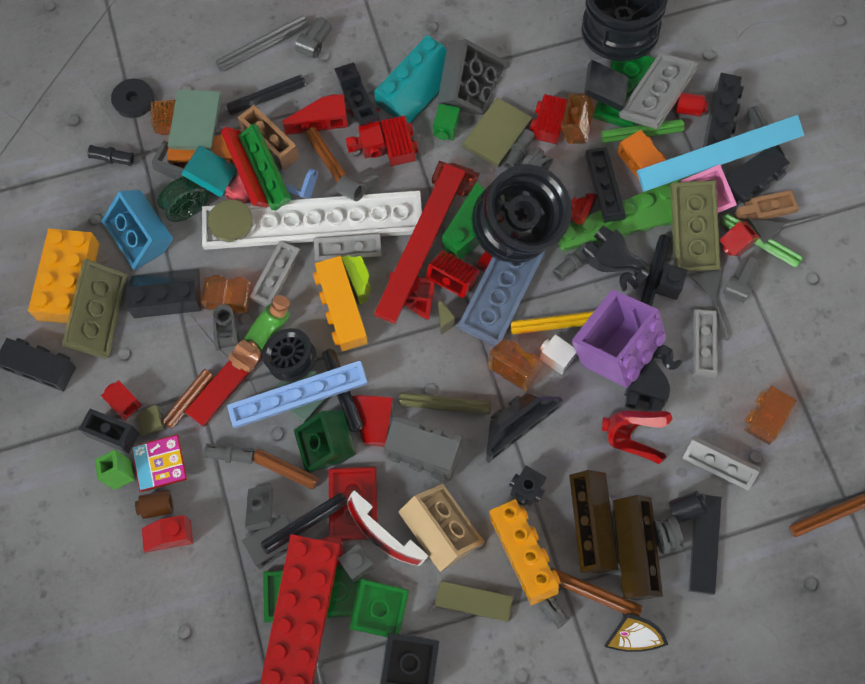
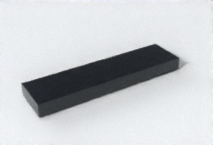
[585,147,626,223]
[689,495,722,595]

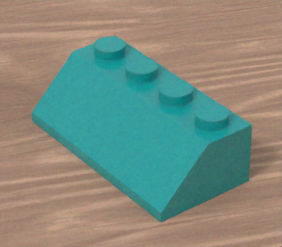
[374,35,447,123]

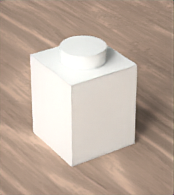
[540,334,577,375]

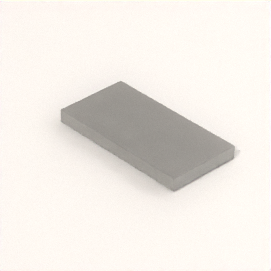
[619,52,698,129]

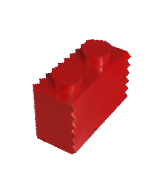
[530,94,569,145]
[380,115,419,166]
[425,250,480,298]

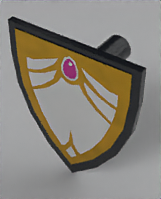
[604,613,668,652]

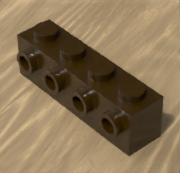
[569,470,619,574]
[613,495,663,600]

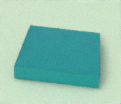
[181,145,237,197]

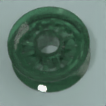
[157,176,209,222]

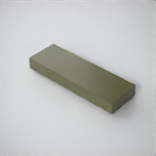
[435,581,513,622]

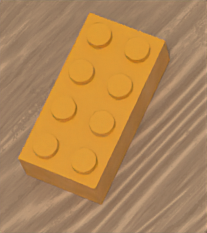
[28,228,100,324]

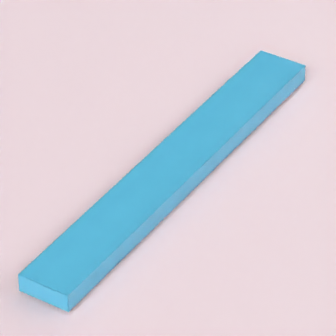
[636,115,804,192]

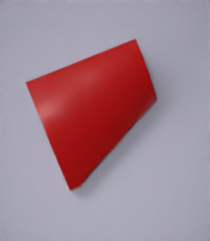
[389,272,435,320]
[352,396,393,447]

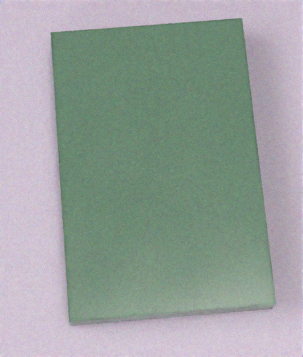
[168,89,221,152]

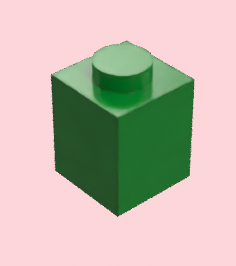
[433,103,460,140]

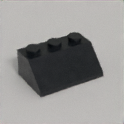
[126,269,201,318]

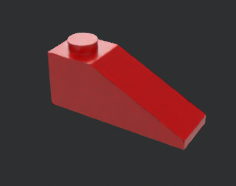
[282,94,348,135]

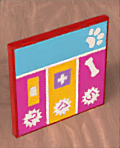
[131,434,187,492]

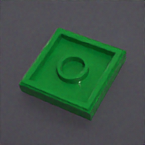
[349,579,409,638]

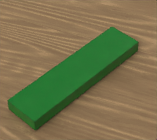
[238,124,292,211]

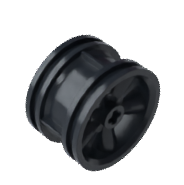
[581,0,668,61]

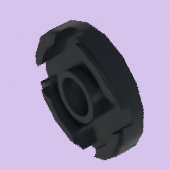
[111,78,154,118]

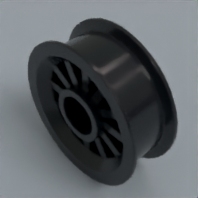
[262,328,317,382]

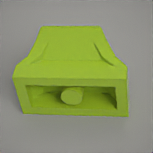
[341,255,372,304]

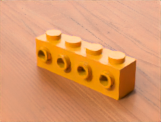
[312,256,368,352]
[489,499,561,606]

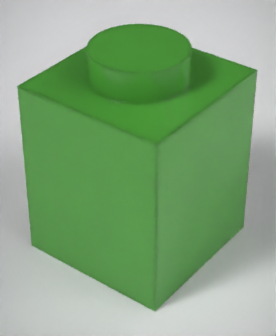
[95,449,135,490]

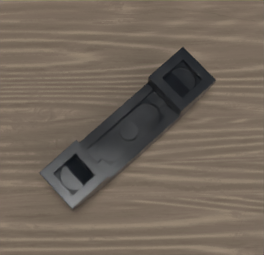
[334,62,380,126]

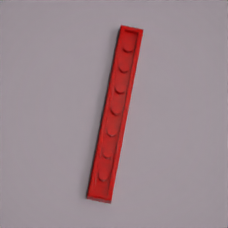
[374,164,466,324]

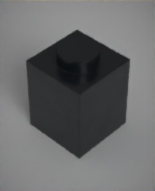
[655,263,688,300]

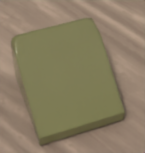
[438,301,455,335]
[137,405,165,437]

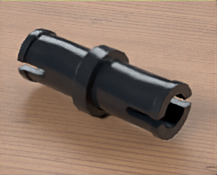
[87,145,134,166]

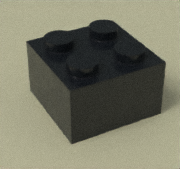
[380,632,439,684]

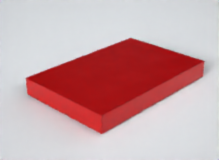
[329,467,378,541]

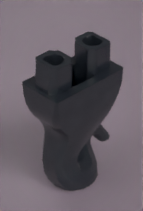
[581,226,651,292]
[624,345,682,412]

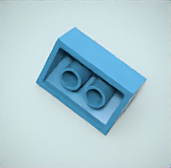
[101,190,173,270]

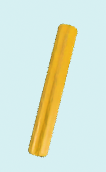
[510,311,594,334]

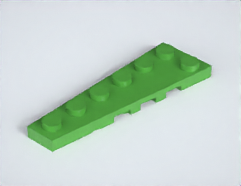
[558,182,672,252]

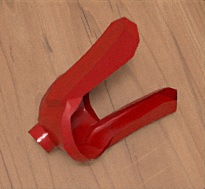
[602,410,673,464]

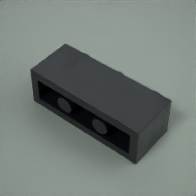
[726,146,790,207]
[0,338,76,392]

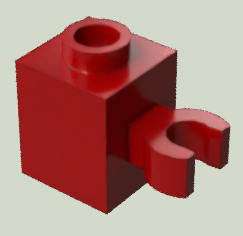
[345,121,386,159]

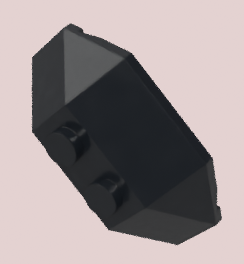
[486,393,563,463]

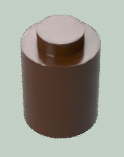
[135,490,174,519]

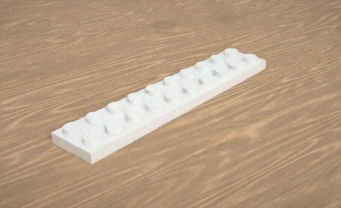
[202,191,422,250]

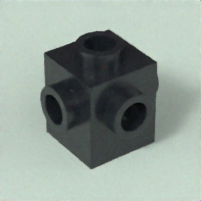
[509,465,547,507]

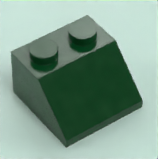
[294,410,356,473]

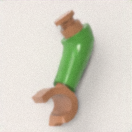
[228,295,290,372]

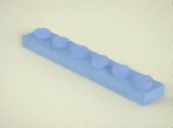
[227,361,368,428]

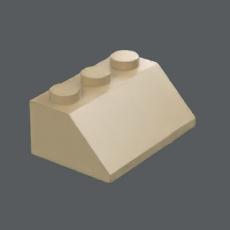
[398,484,485,572]

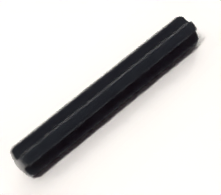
[226,75,306,115]
[640,234,671,306]
[322,348,363,433]
[261,493,347,554]

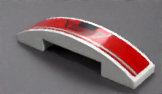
[347,491,428,566]

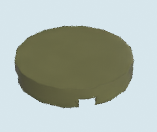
[208,199,253,243]

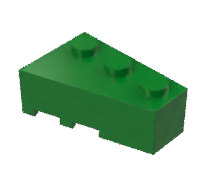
[442,182,503,260]

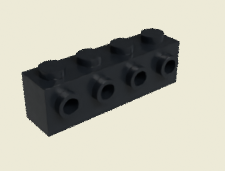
[703,73,744,147]

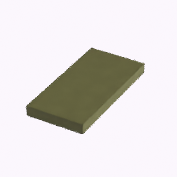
[670,180,721,272]
[62,259,127,359]

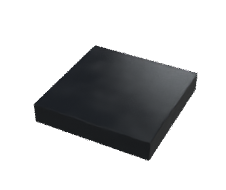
[584,60,628,111]

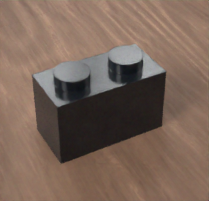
[78,408,140,454]

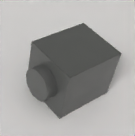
[338,544,374,583]

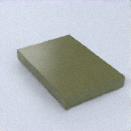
[462,98,532,168]

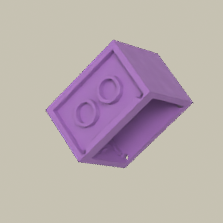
[572,289,666,388]

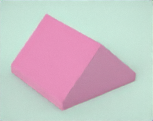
[680,164,737,213]

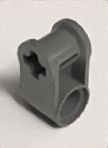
[212,304,240,351]

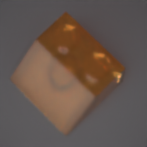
[488,339,543,392]

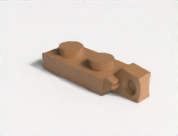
[734,190,799,221]

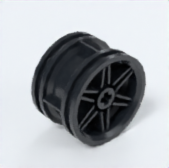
[471,164,572,263]

